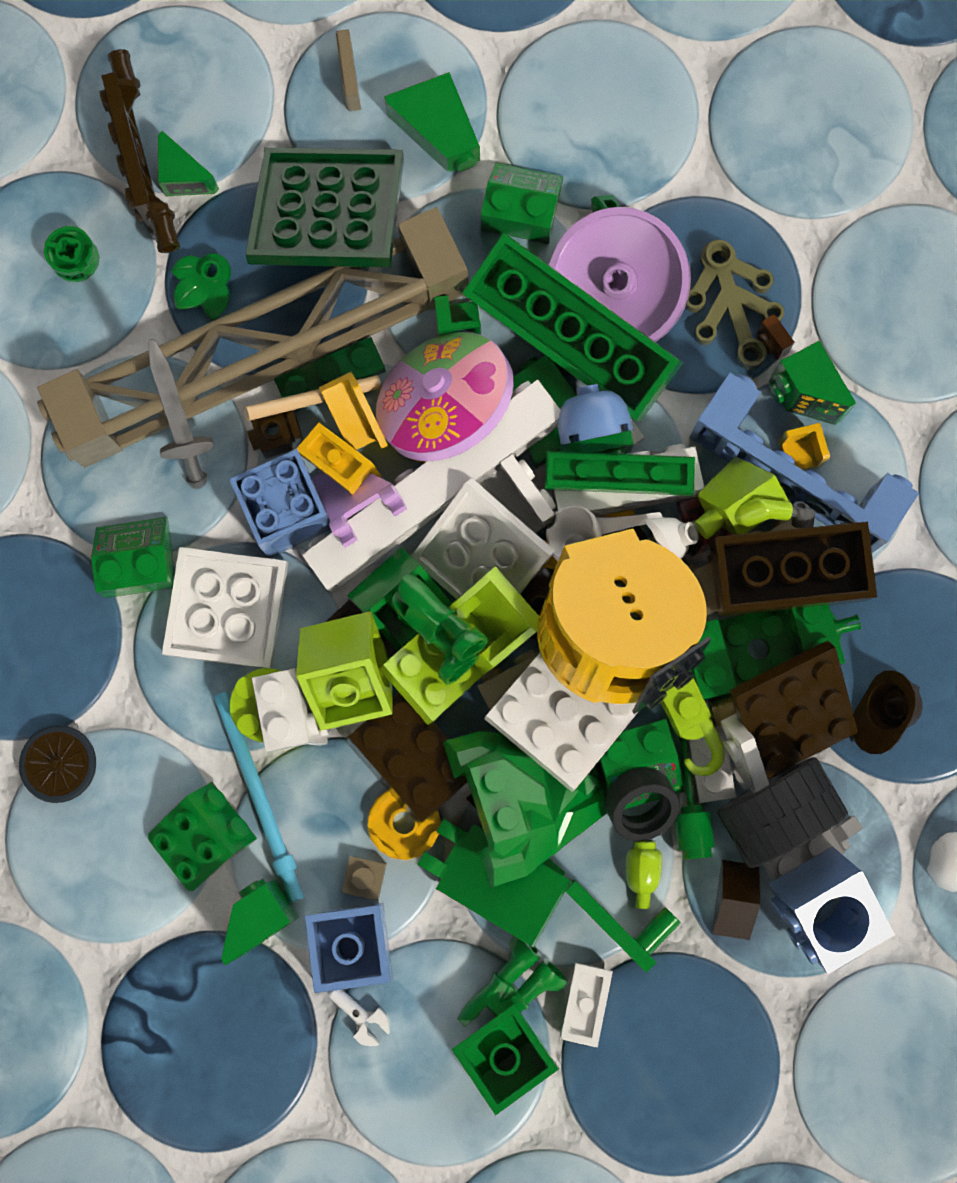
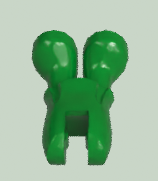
[390,574,488,685]
[457,936,568,1027]

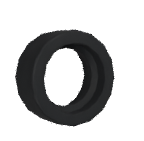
[604,768,680,841]

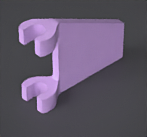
[312,472,407,548]

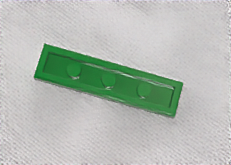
[545,451,695,496]

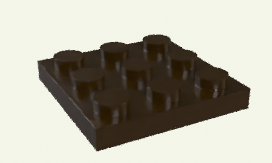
[729,640,858,779]

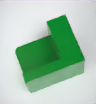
[434,295,481,336]

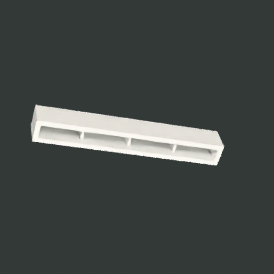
[302,380,561,592]

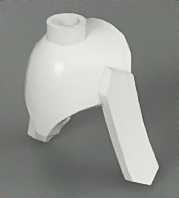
[595,512,699,559]

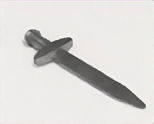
[148,339,214,489]

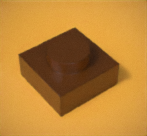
[757,314,795,360]

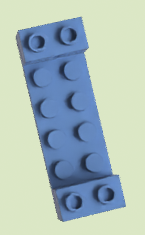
[689,372,919,553]

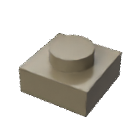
[342,856,387,901]

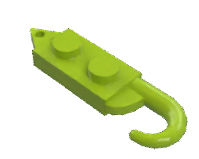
[661,678,725,777]

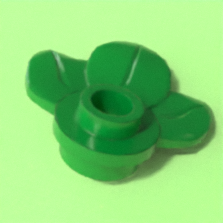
[171,253,231,321]

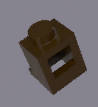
[247,410,304,459]

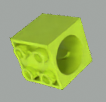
[296,611,393,731]

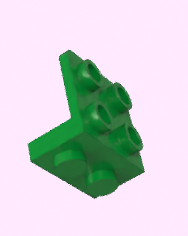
[148,782,257,891]

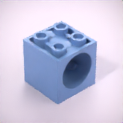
[229,449,331,558]
[769,846,894,973]

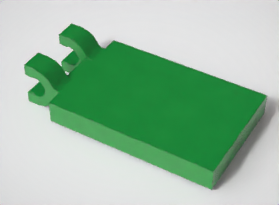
[417,819,571,948]

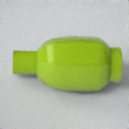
[626,839,663,909]

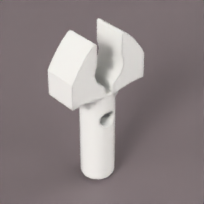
[329,989,390,1046]

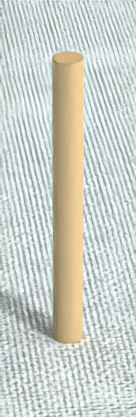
[244,375,381,421]

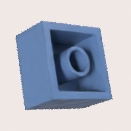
[305,903,393,993]

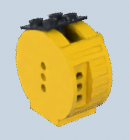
[537,529,711,714]

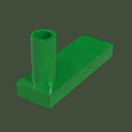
[565,879,681,973]

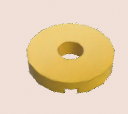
[367,790,441,860]

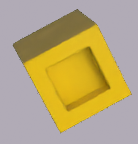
[778,423,830,471]

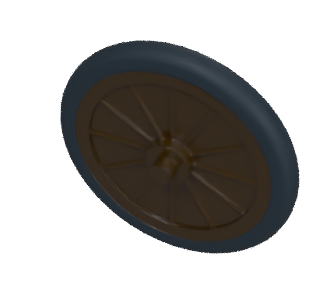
[19,725,96,803]

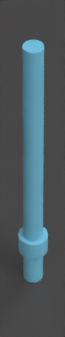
[214,692,304,903]

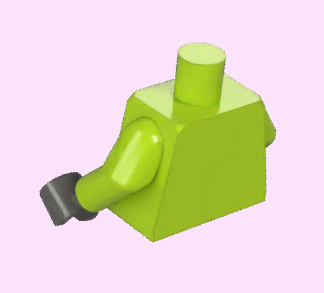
[694,457,815,539]

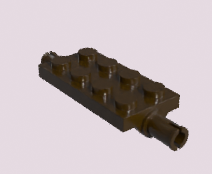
[99,49,180,253]

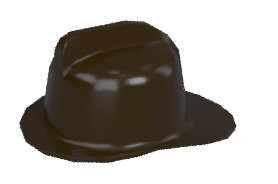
[852,670,923,754]

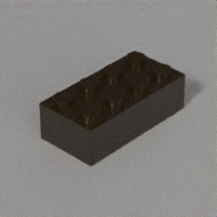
[710,521,877,616]

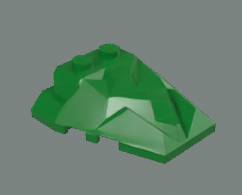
[443,731,607,888]

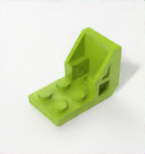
[379,566,539,725]

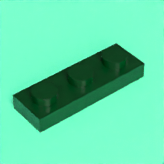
[274,337,386,412]

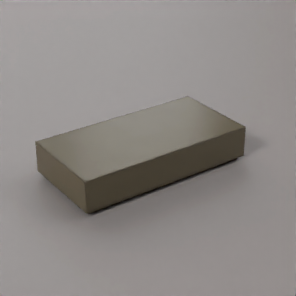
[336,29,361,111]

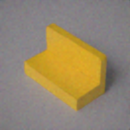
[319,372,388,450]
[296,423,382,495]

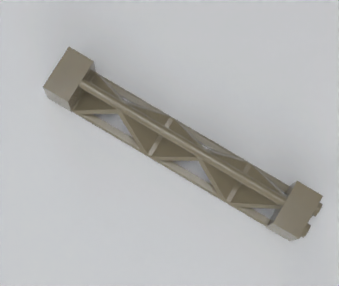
[37,206,469,468]

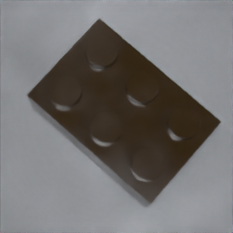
[347,693,468,826]

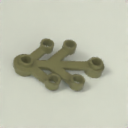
[685,240,784,370]

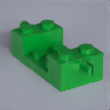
[692,605,861,701]

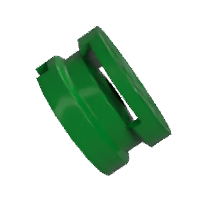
[44,226,100,282]

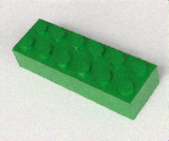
[462,233,684,421]

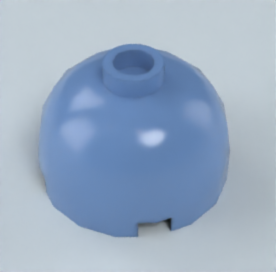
[558,384,633,445]

